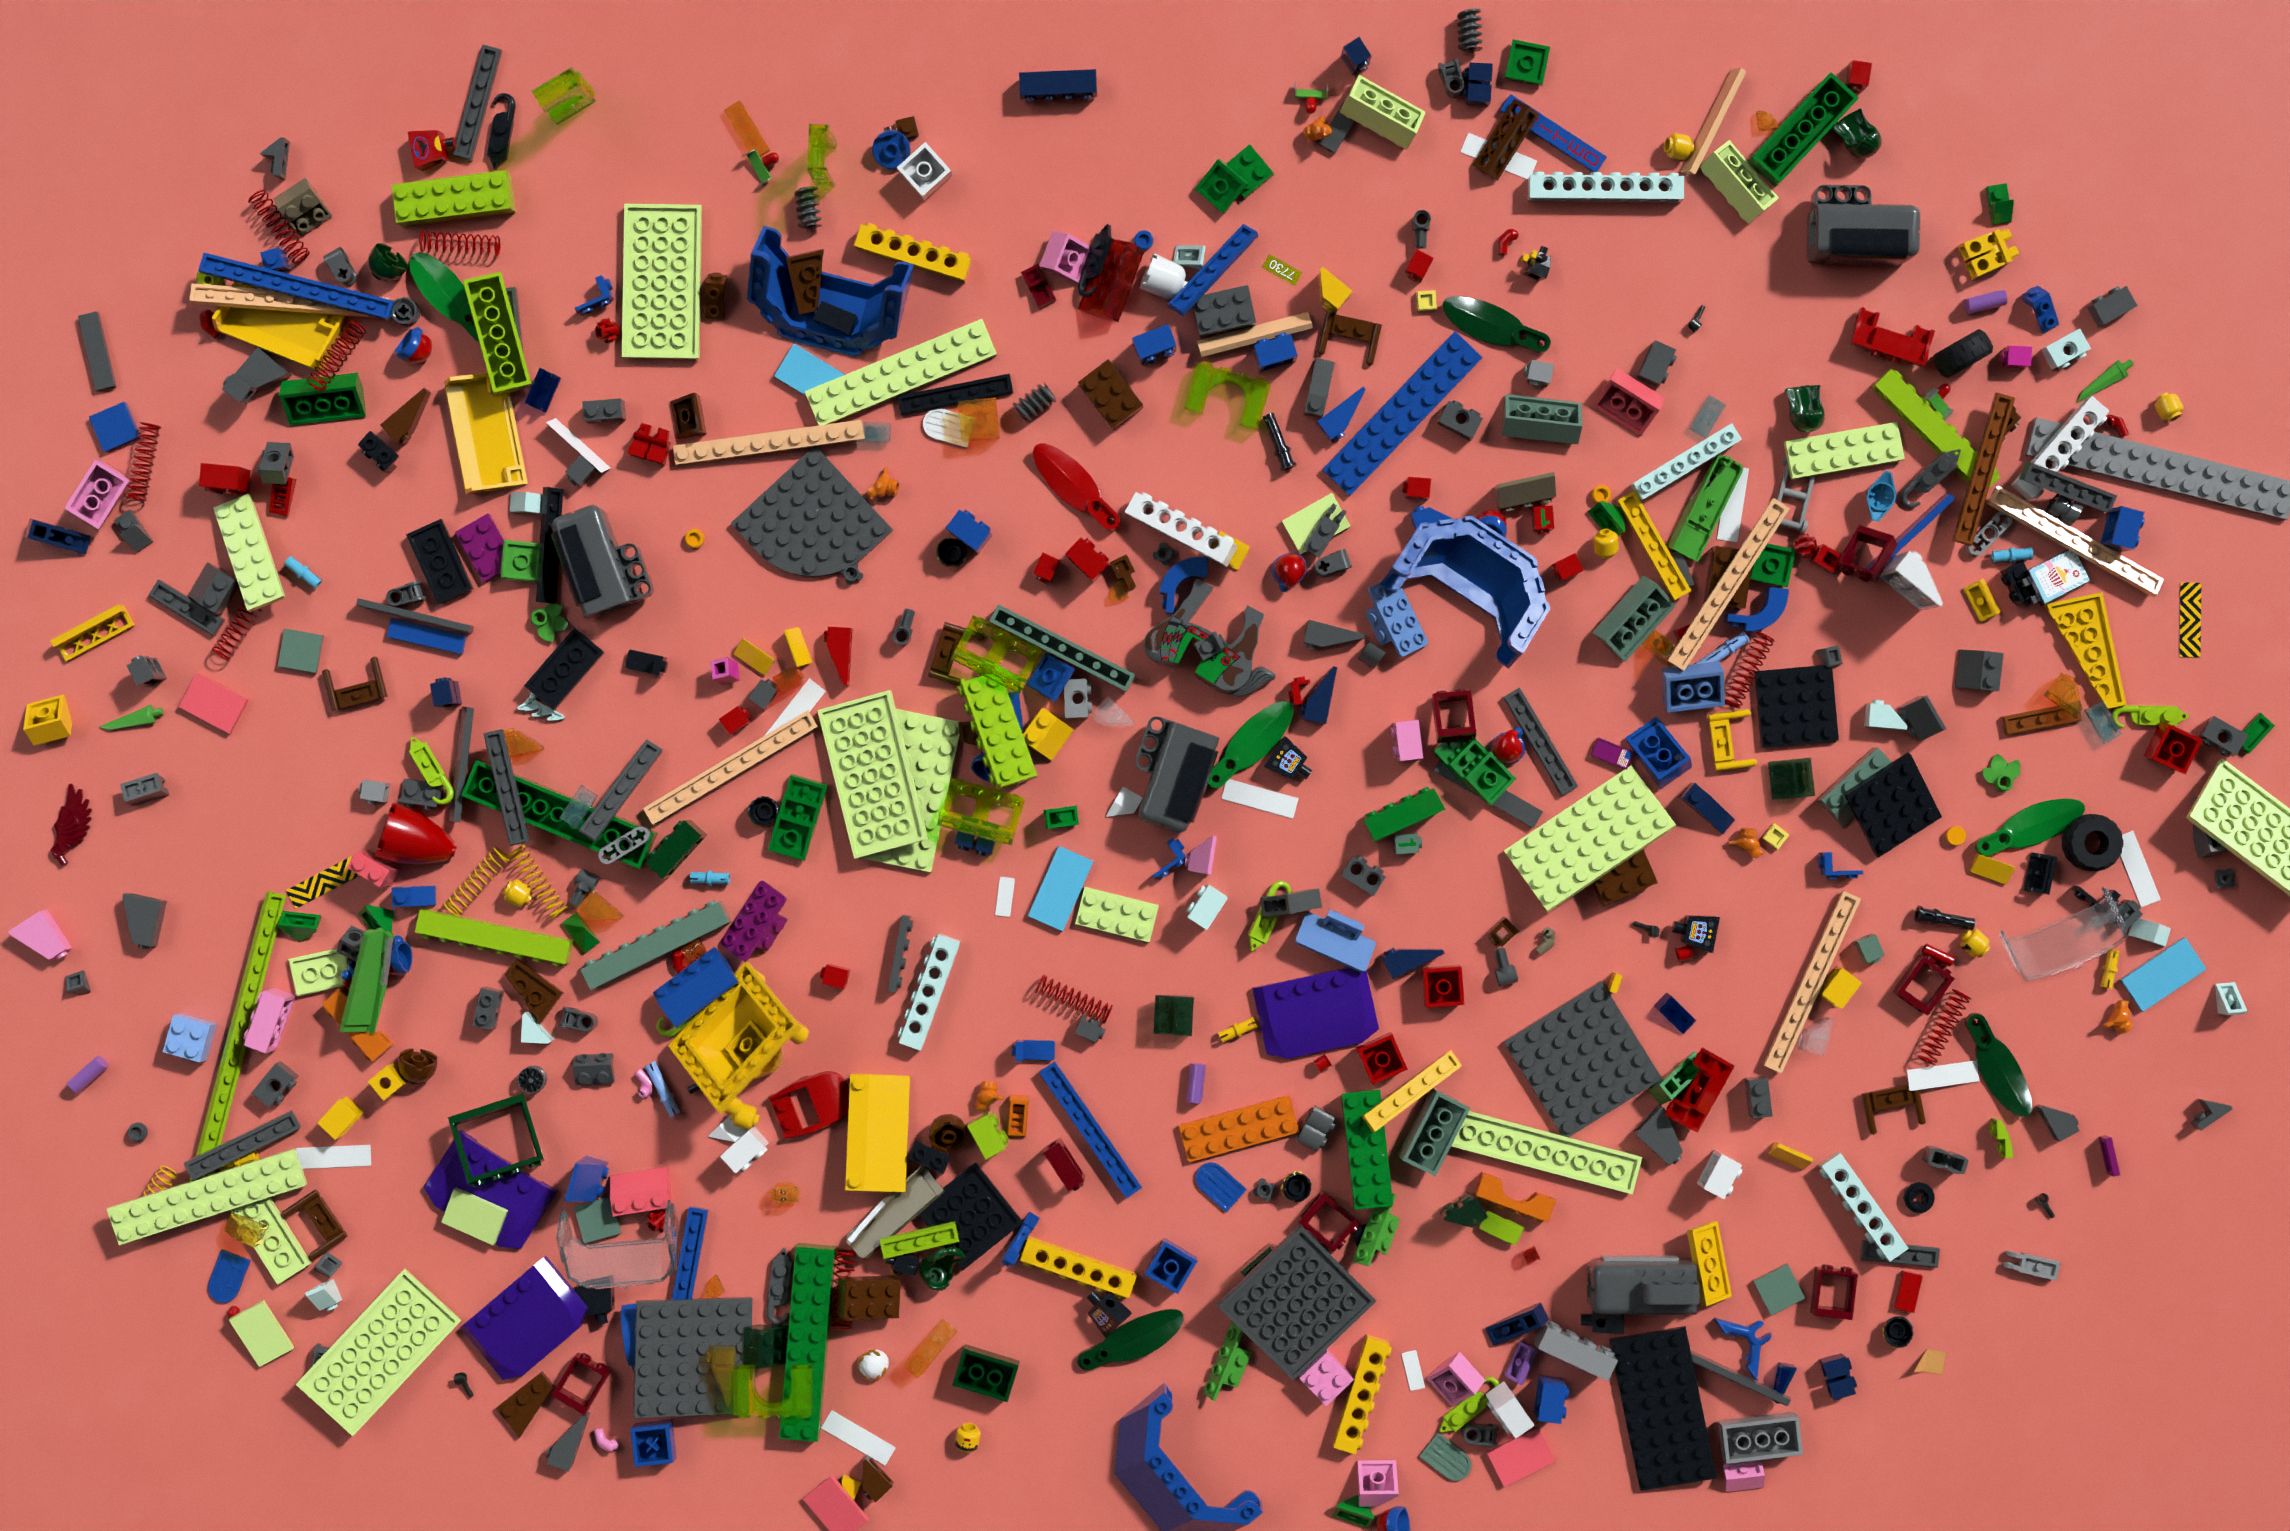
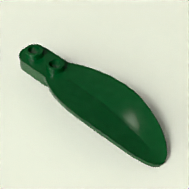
[1442,296,1551,353]
[1965,1013,2032,1117]
[1077,1309,1184,1370]

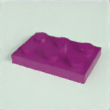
[455,513,504,582]

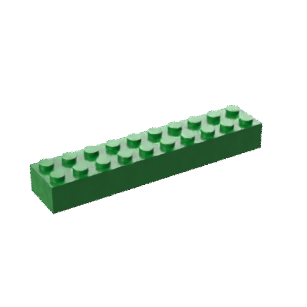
[461,760,658,869]
[779,1243,837,1442]

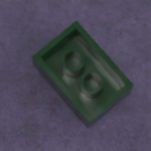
[646,820,707,879]
[952,1344,1020,1402]

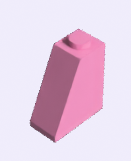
[8,910,72,960]

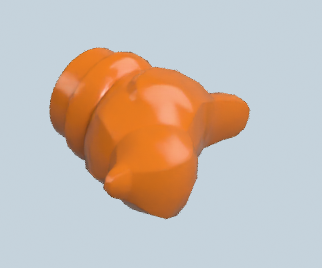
[1303,116,1332,142]
[867,467,899,500]
[1728,828,1764,858]
[2103,1000,2133,1034]
[974,1081,1004,1111]

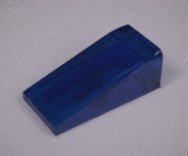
[1654,993,1696,1034]
[1773,1362,1797,1404]

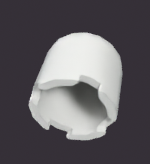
[1139,253,1188,300]

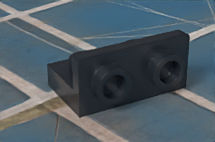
[2000,561,2035,606]
[908,1141,951,1174]

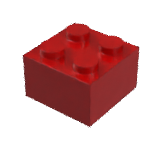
[199,463,251,496]
[1065,537,1109,583]
[2143,721,2203,775]
[1421,965,1465,1008]
[1356,1032,1408,1085]

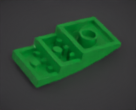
[1432,725,1516,806]
[768,774,828,861]

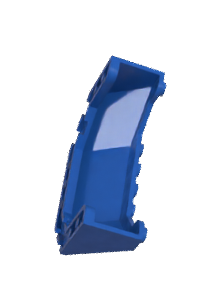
[747,226,914,357]
[1380,516,1550,669]
[1115,1383,1263,1531]

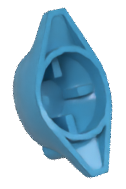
[1867,471,1896,522]

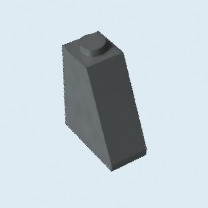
[235,347,292,394]
[1260,888,1322,917]
[122,893,167,949]
[1633,1104,1683,1166]

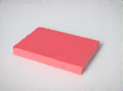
[178,673,249,734]
[1487,1426,1556,1488]
[803,1475,869,1531]

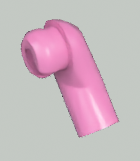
[635,1068,653,1098]
[593,1427,618,1452]

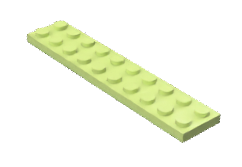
[805,319,997,425]
[1451,1111,1642,1194]
[106,1148,307,1245]

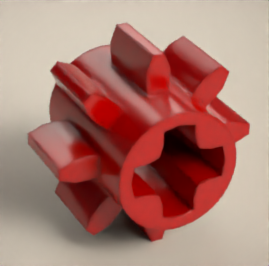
[595,318,619,344]
[1795,533,1818,559]
[646,1209,670,1233]

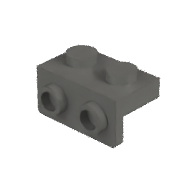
[573,1053,615,1085]

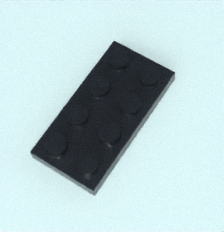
[406,519,474,605]
[524,627,605,711]

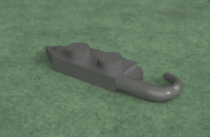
[1900,449,1961,508]
[766,1247,793,1325]

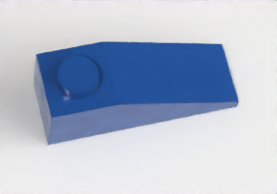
[1316,386,1366,441]

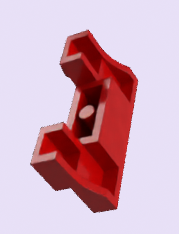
[1850,307,1935,368]
[1664,1047,1735,1133]

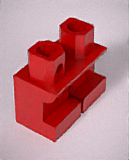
[627,423,671,465]

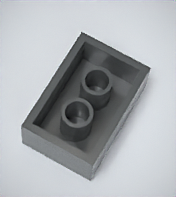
[1193,285,1256,338]

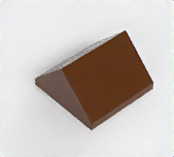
[670,393,707,439]

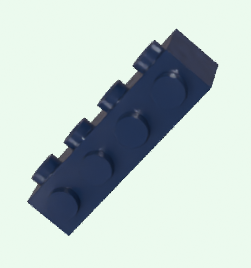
[1019,69,1097,102]

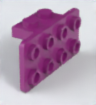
[721,880,788,962]

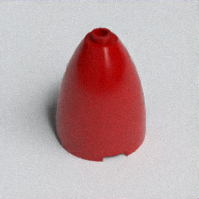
[374,803,457,865]

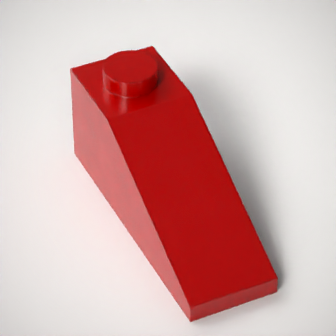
[824,626,853,686]

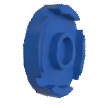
[872,130,911,169]

